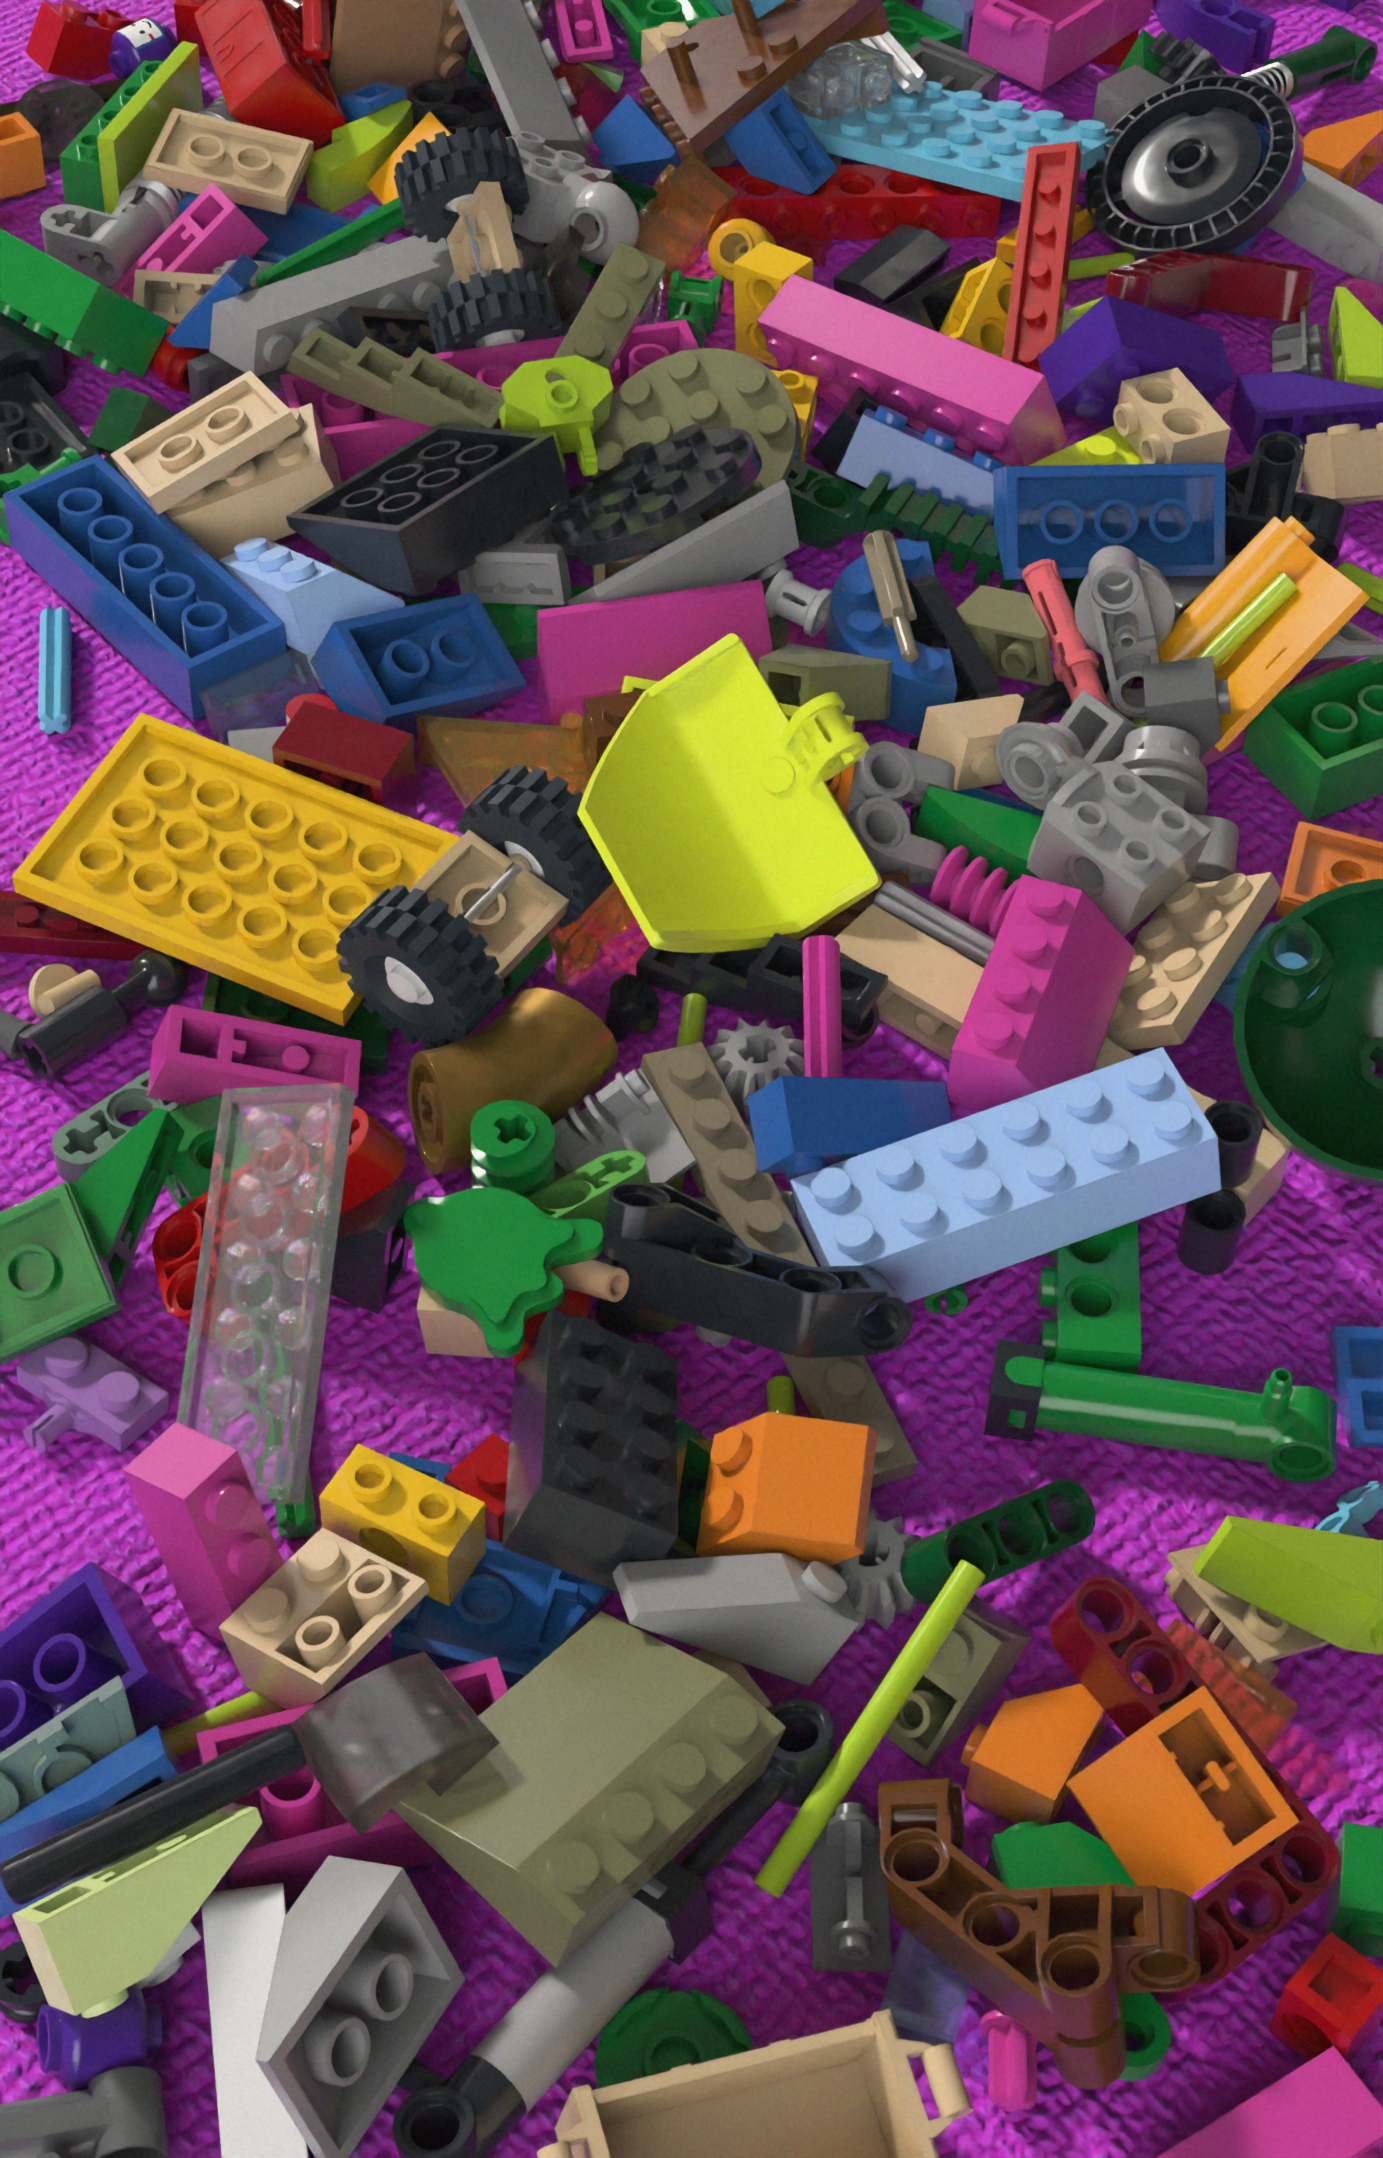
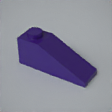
[1229,371,1383,454]

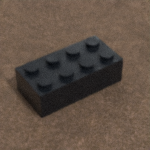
[502,1308,678,1592]

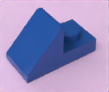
[167,252,259,349]

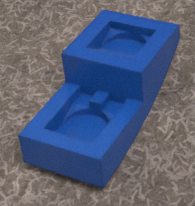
[338,81,406,124]
[1328,1326,1383,1448]

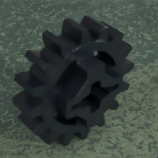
[1147,30,1227,85]

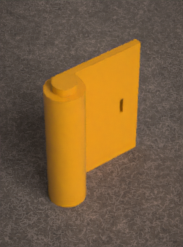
[1142,516,1370,752]

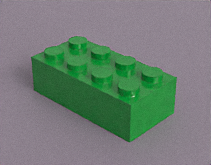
[0,228,171,378]
[1242,655,1383,822]

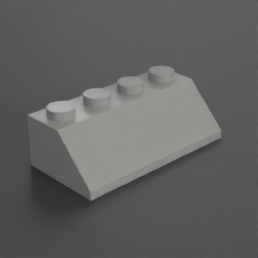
[454,0,594,166]
[567,479,800,606]

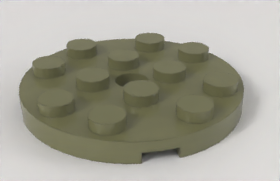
[591,348,801,544]

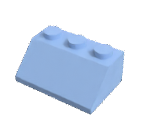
[218,537,405,655]

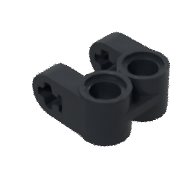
[407,74,512,137]

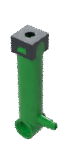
[984,1339,1337,1483]

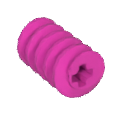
[929,846,1020,939]

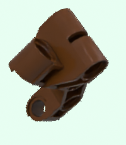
[878,1778,1201,2090]

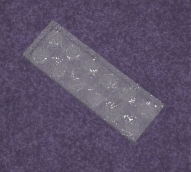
[176,1083,355,1504]

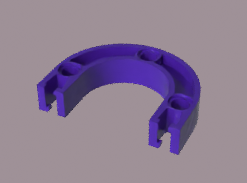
[1155,0,1366,75]

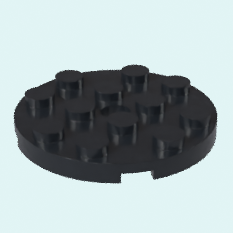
[551,424,762,565]

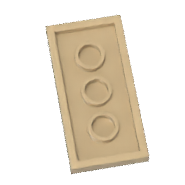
[1106,872,1282,1051]

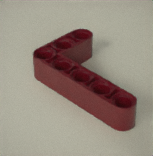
[1104,248,1316,322]
[1049,1576,1341,2003]

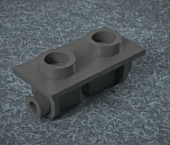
[1271,306,1326,379]
[810,1802,892,1972]

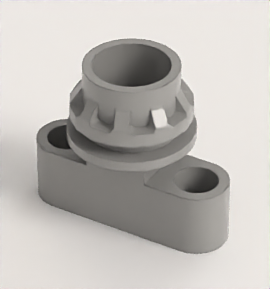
[1075,545,1175,718]
[1114,725,1239,884]

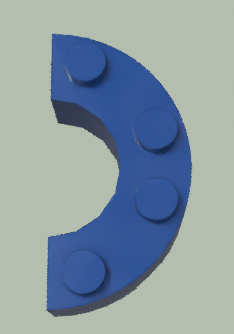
[823,539,957,736]

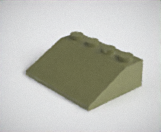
[385,1611,786,1968]

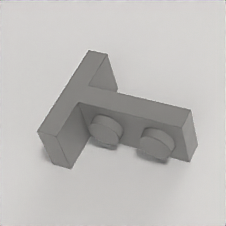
[457,501,573,605]

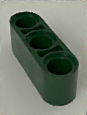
[900,1479,1096,1606]

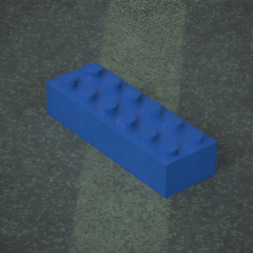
[3,454,289,722]

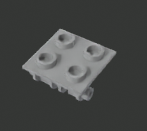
[553,1068,698,1231]

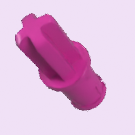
[980,1945,1037,2112]

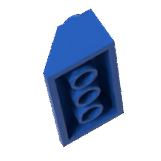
[993,463,1225,580]

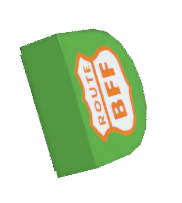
[575,60,624,93]

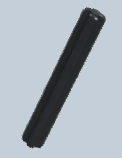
[0,1725,307,1905]

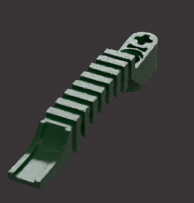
[786,459,1084,613]

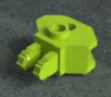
[499,355,613,476]

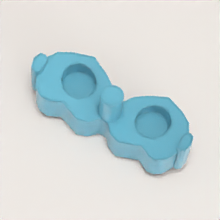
[1315,1481,1383,1538]

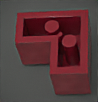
[272,701,418,820]

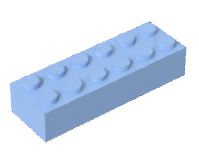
[790,1047,1221,1315]

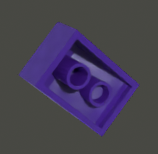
[0,1561,195,1753]

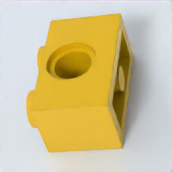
[319,1443,486,1606]

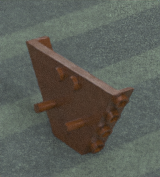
[639,0,890,183]

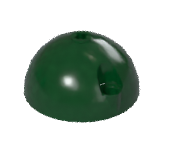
[1233,879,1383,1188]

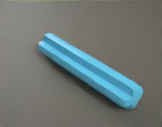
[38,606,72,735]

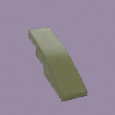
[287,326,504,429]

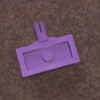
[16,1331,169,1452]

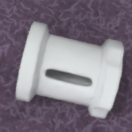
[765,569,832,637]

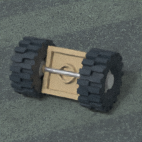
[394,127,565,353]
[336,765,614,1050]

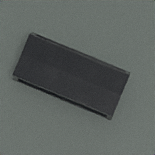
[833,224,952,309]

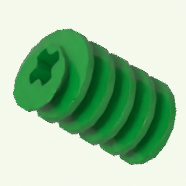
[470,1100,555,1198]

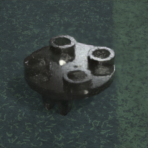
[14,80,105,164]

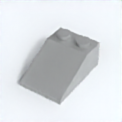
[255,1855,465,2158]

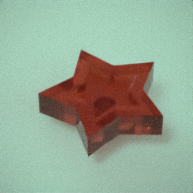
[776,233,832,268]

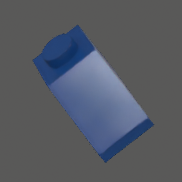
[722,88,838,195]
[592,94,697,184]

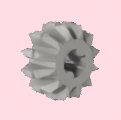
[707,1017,805,1125]
[830,1505,921,1632]

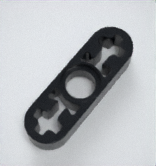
[907,574,1002,703]

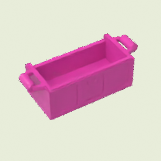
[968,0,1152,92]

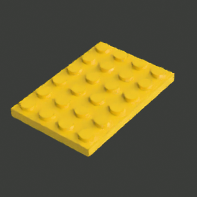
[12,712,461,1026]

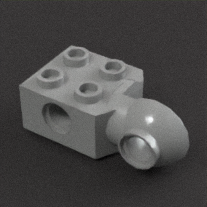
[506,131,639,266]
[995,721,1212,936]

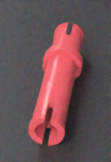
[1022,559,1112,707]

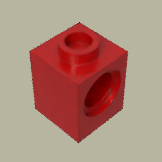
[1268,1931,1383,2063]

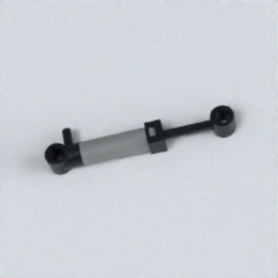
[392,1699,838,2158]

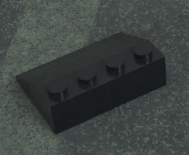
[286,423,570,597]

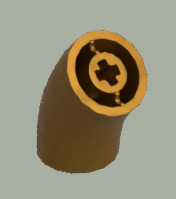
[408,988,619,1175]

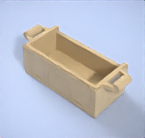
[536,2009,973,2158]

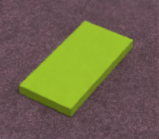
[97,41,203,214]

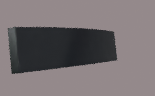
[636,933,888,1024]

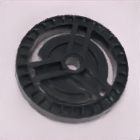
[1084,74,1304,261]

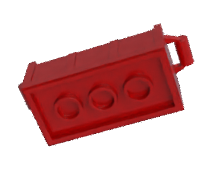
[195,0,347,152]

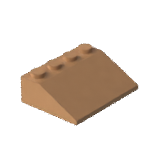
[329,0,469,99]

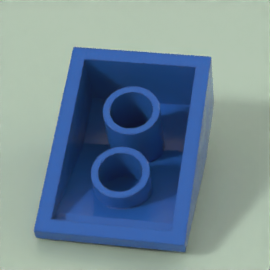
[310,592,527,742]

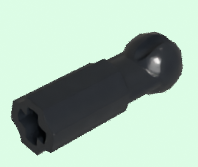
[16,948,188,1083]

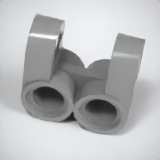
[847,741,955,887]

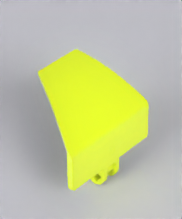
[577,633,882,953]

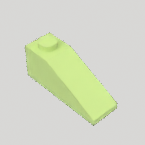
[12,1803,263,2018]

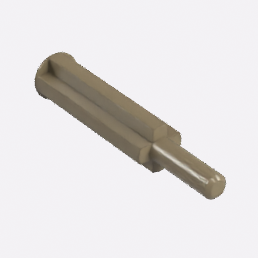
[862,530,919,663]

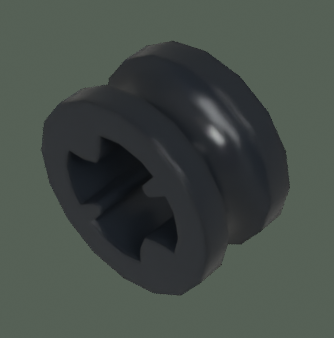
[0,1941,48,2024]

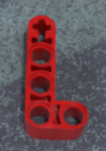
[152,1106,406,1345]

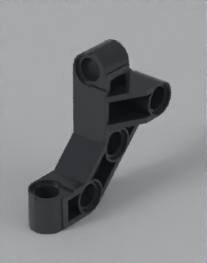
[1225,431,1348,564]
[595,1182,913,1358]

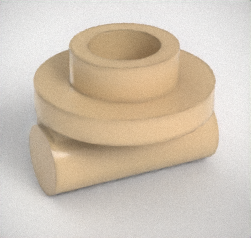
[29,963,102,1020]

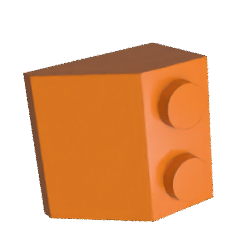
[695,1412,878,1566]

